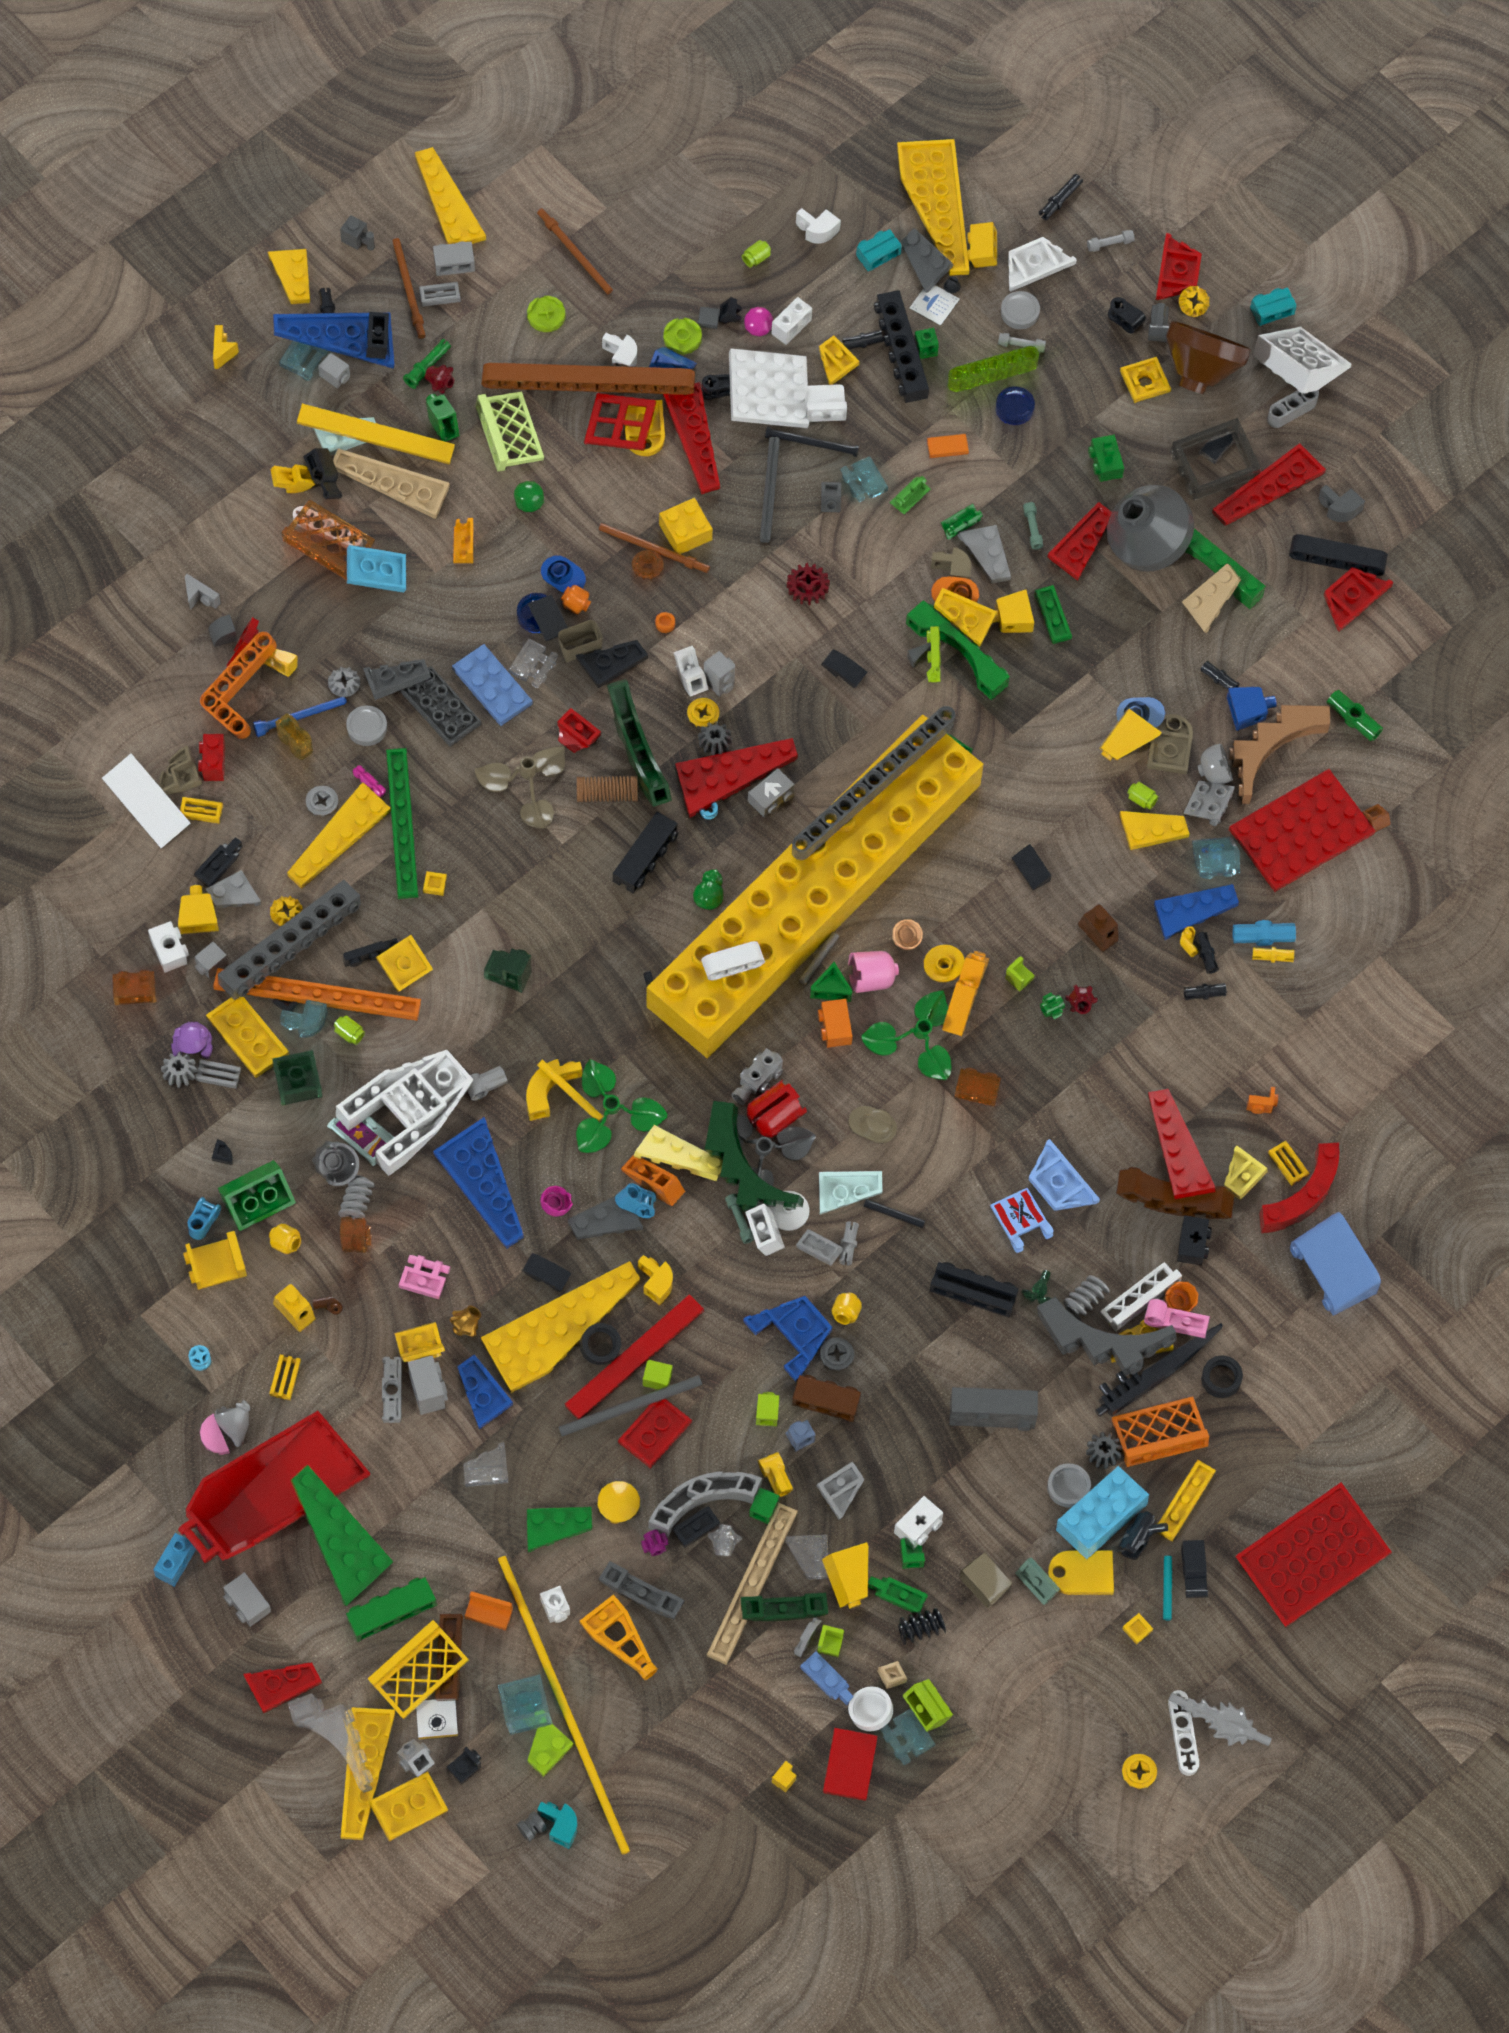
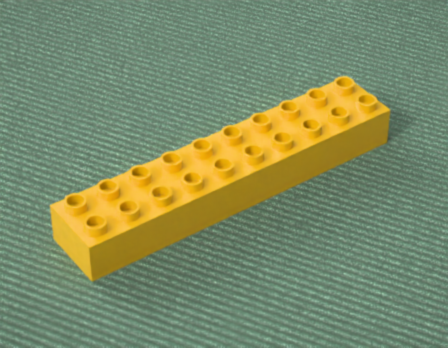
[647,714,984,1059]

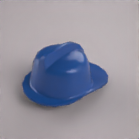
[541,555,586,593]

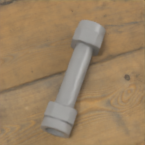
[1087,230,1135,252]
[998,333,1046,353]

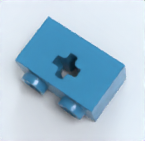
[153,1533,196,1587]

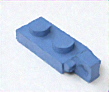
[800,1652,854,1705]

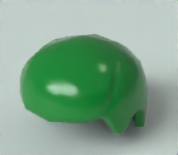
[514,481,544,512]

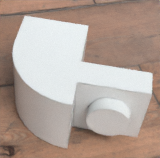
[796,208,841,244]
[602,333,637,367]
[674,646,709,697]

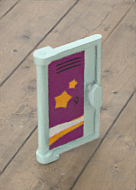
[327,1116,394,1166]

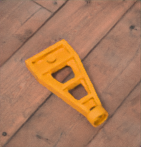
[579,1594,658,1680]

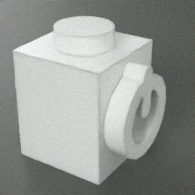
[540,1586,570,1623]

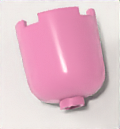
[848,951,899,993]

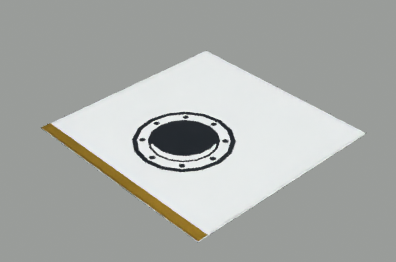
[416,1699,458,1740]

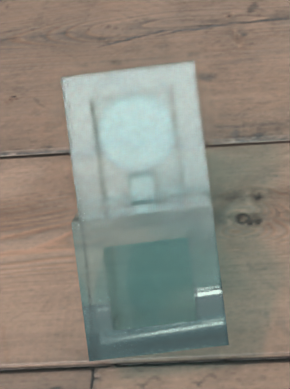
[280,1000,328,1038]

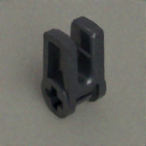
[701,374,730,400]

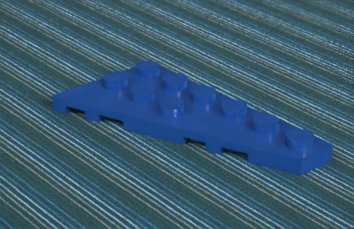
[273,312,394,369]
[433,1117,524,1249]

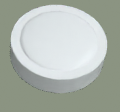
[848,1687,893,1731]

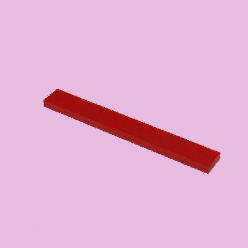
[565,1294,704,1419]

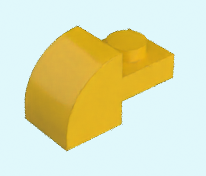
[270,464,315,494]

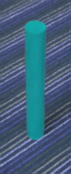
[1163,1556,1172,1621]

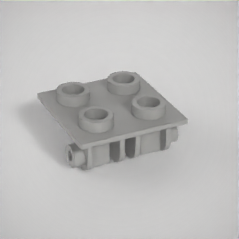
[1183,781,1235,826]

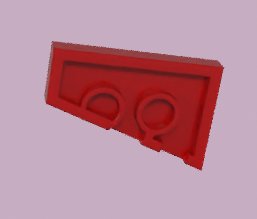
[243,1662,322,1714]

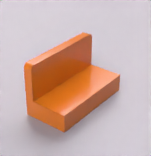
[465,1591,513,1630]

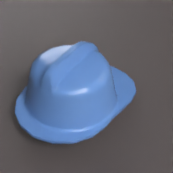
[1116,697,1165,728]

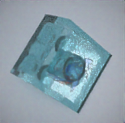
[1192,837,1240,879]

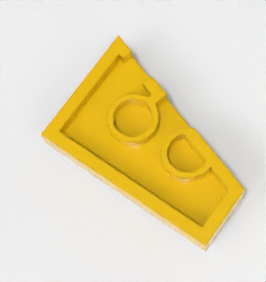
[268,249,310,304]
[934,588,997,647]

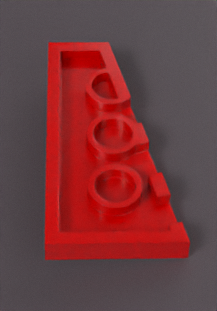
[1047,502,1112,581]

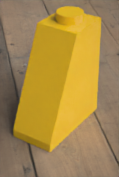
[1099,709,1162,761]
[822,1542,869,1609]

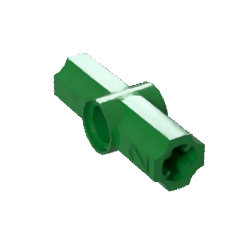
[1326,689,1383,741]

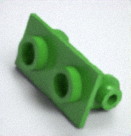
[890,476,931,515]

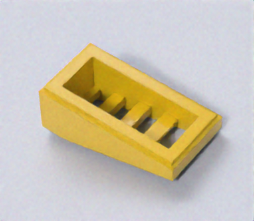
[262,645,298,677]

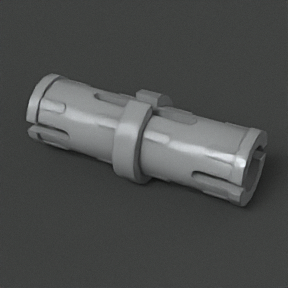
[839,1221,859,1266]

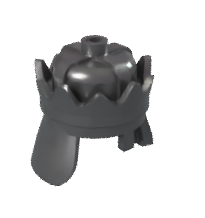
[312,1141,359,1186]

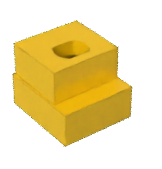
[772,1761,797,1792]

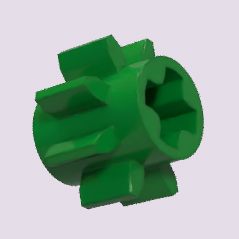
[1040,992,1065,1019]

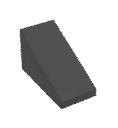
[907,643,931,668]

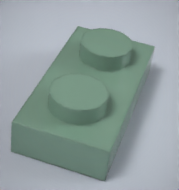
[1015,1557,1060,1605]

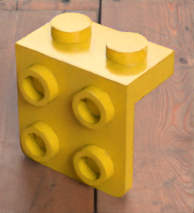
[394,1322,445,1362]

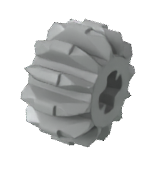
[161,1051,197,1088]

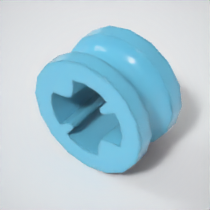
[700,802,718,819]

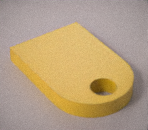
[625,400,665,456]
[1048,1551,1114,1595]

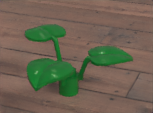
[861,991,951,1080]
[576,1059,668,1153]

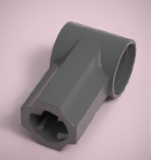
[1148,303,1169,342]

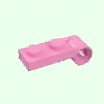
[1144,1299,1210,1338]

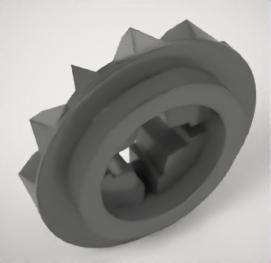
[820,1337,854,1371]

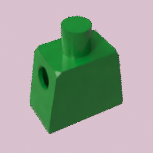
[426,394,460,442]

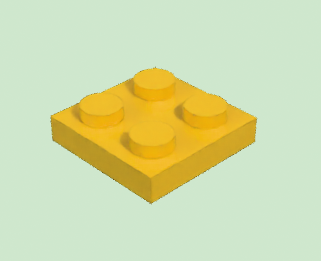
[376,935,433,992]

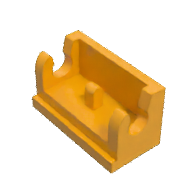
[453,518,474,563]

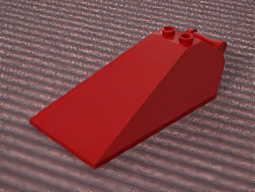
[178,1411,371,1563]

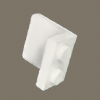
[807,385,847,422]

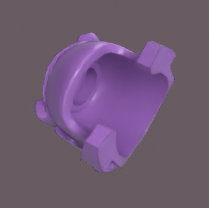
[172,1022,213,1059]

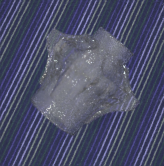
[708,1524,742,1556]

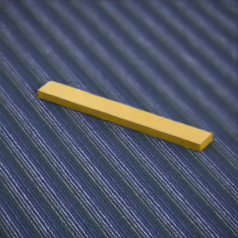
[297,403,455,465]

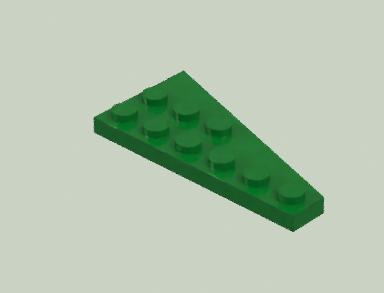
[291,1465,393,1606]

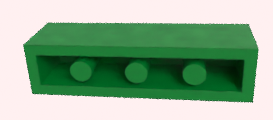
[346,1577,437,1642]

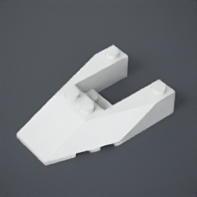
[336,1050,473,1176]

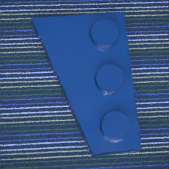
[457,1354,513,1430]

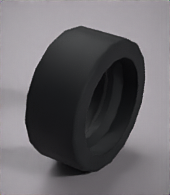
[579,1323,622,1365]
[1201,1355,1243,1398]

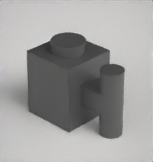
[340,215,375,251]

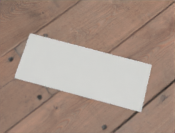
[102,754,191,848]

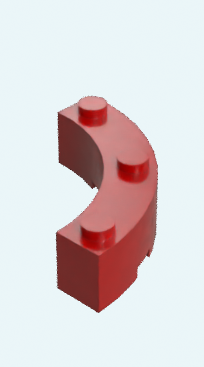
[1259,1143,1340,1234]

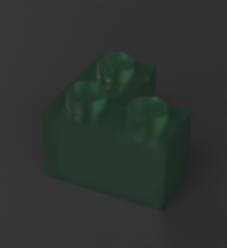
[484,948,532,993]

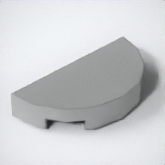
[794,1617,823,1658]

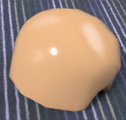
[892,919,923,950]

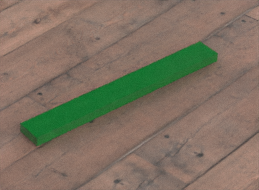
[386,748,418,899]

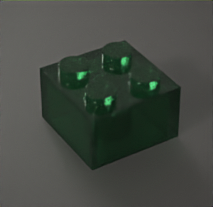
[272,1050,323,1106]

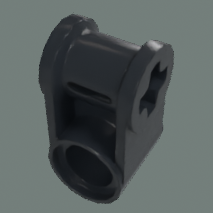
[1108,297,1146,334]

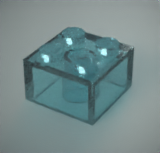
[498,1674,553,1735]

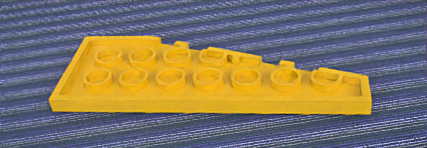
[481,1261,640,1393]

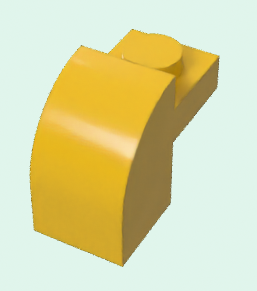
[638,1255,673,1305]

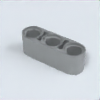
[1267,390,1319,428]

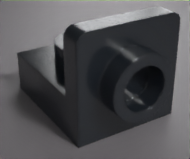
[447,1747,481,1785]

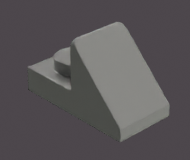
[185,574,221,610]

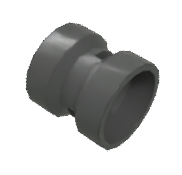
[516,1811,547,1842]

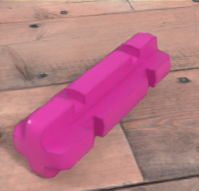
[353,765,386,798]

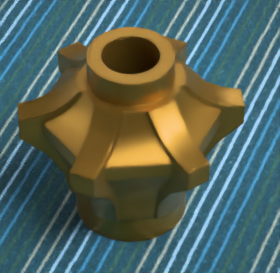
[449,1305,481,1338]

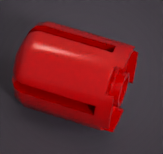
[747,1079,807,1138]

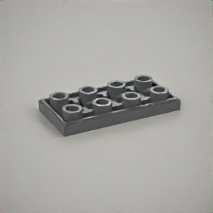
[400,666,481,747]

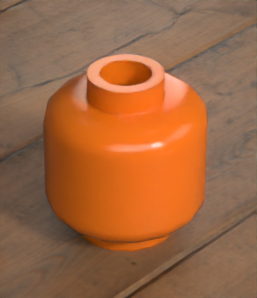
[560,585,591,614]

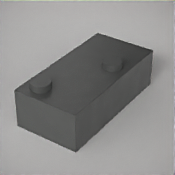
[949,1387,1038,1431]

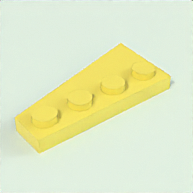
[634,1125,723,1181]

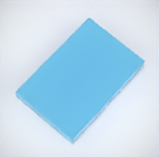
[347,545,406,593]

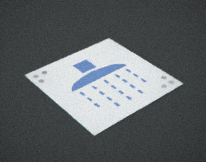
[910,285,960,325]

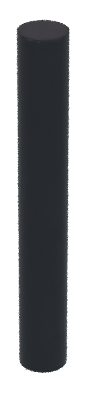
[863,1199,925,1228]

